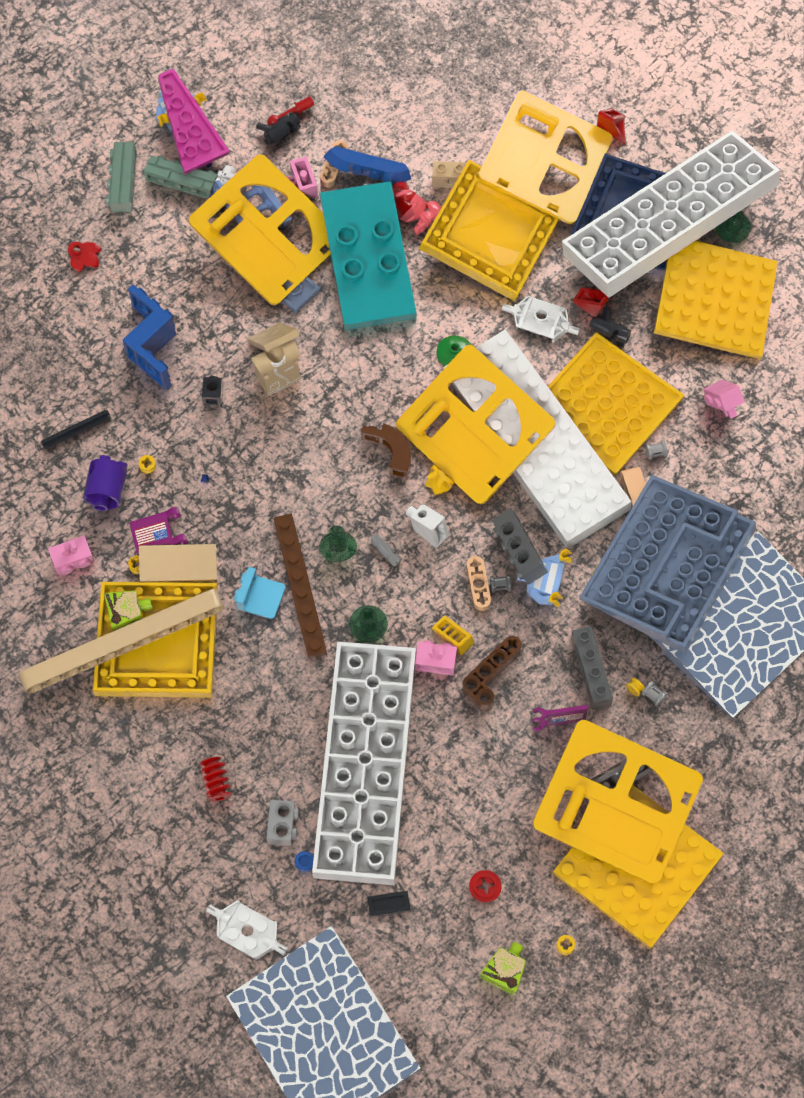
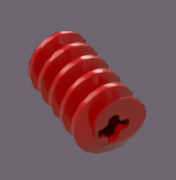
[200,757,232,802]

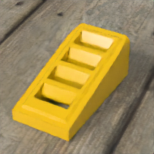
[432,615,474,655]

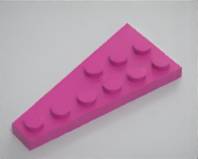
[158,68,230,175]

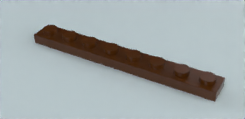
[273,513,327,659]

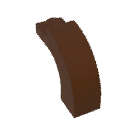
[361,423,411,480]

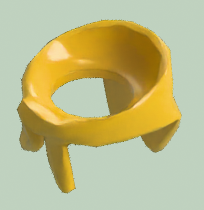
[425,465,454,495]

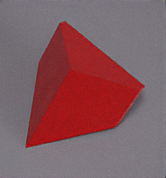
[597,108,626,145]
[572,287,609,317]

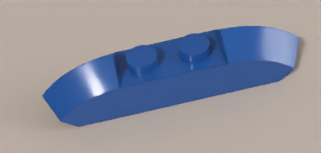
[323,146,411,183]

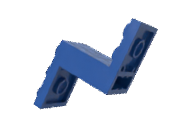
[122,285,176,390]

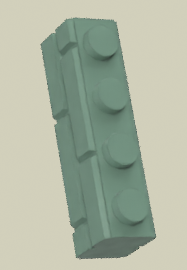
[106,142,137,212]
[144,156,218,199]

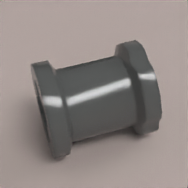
[490,574,511,593]

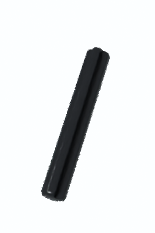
[41,410,111,449]

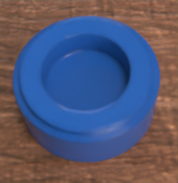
[295,851,314,873]

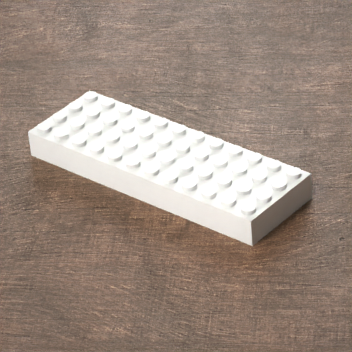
[562,131,780,298]
[443,329,631,549]
[312,642,416,885]

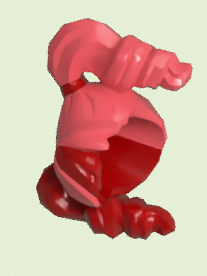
[392,181,441,235]

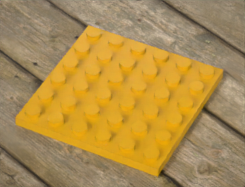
[654,241,778,359]
[547,333,685,477]
[552,785,724,949]

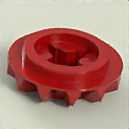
[469,870,502,903]

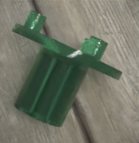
[715,211,751,243]
[319,526,357,562]
[349,605,388,643]

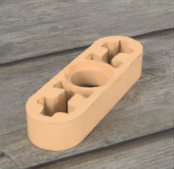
[320,140,348,188]
[467,556,491,611]

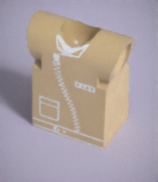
[251,340,301,396]

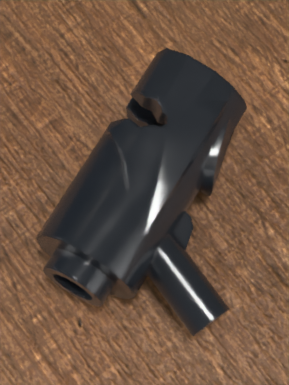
[256,112,301,147]
[589,306,632,348]

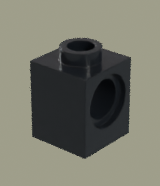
[202,376,223,406]

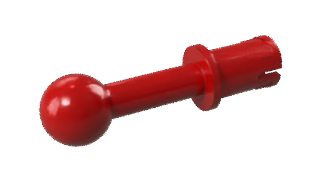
[267,96,315,126]

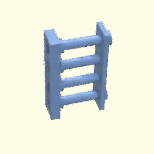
[213,160,292,228]

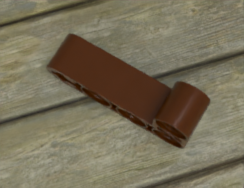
[462,636,521,711]

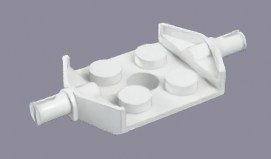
[502,296,580,343]
[206,900,288,960]

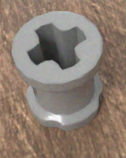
[645,440,668,460]
[641,681,668,707]

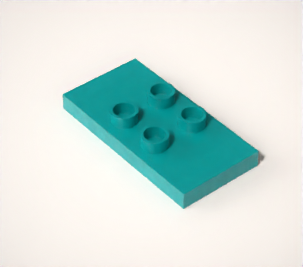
[320,181,417,330]

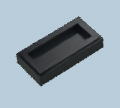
[367,890,411,918]

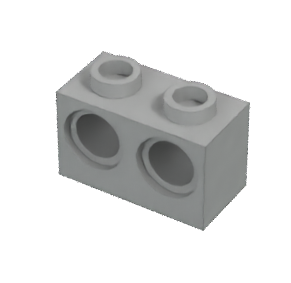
[267,800,299,846]

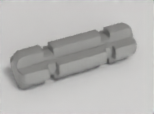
[371,534,401,567]

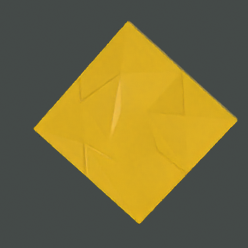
[419,159,559,301]
[93,582,218,698]

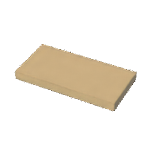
[247,323,300,352]
[139,544,217,583]

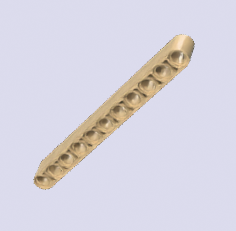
[19,589,224,694]

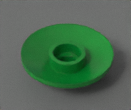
[436,335,471,366]

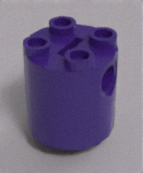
[83,455,128,511]

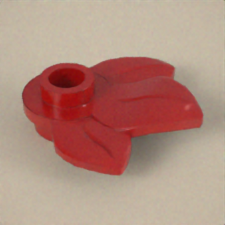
[68,241,101,273]

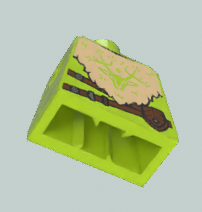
[104,591,153,631]
[480,942,526,996]

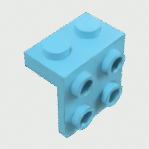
[234,567,286,619]

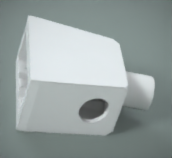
[406,504,449,549]

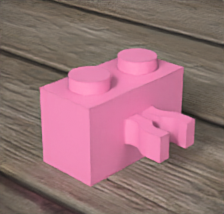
[286,156,318,199]
[703,380,745,418]
[48,535,94,575]
[415,641,457,675]

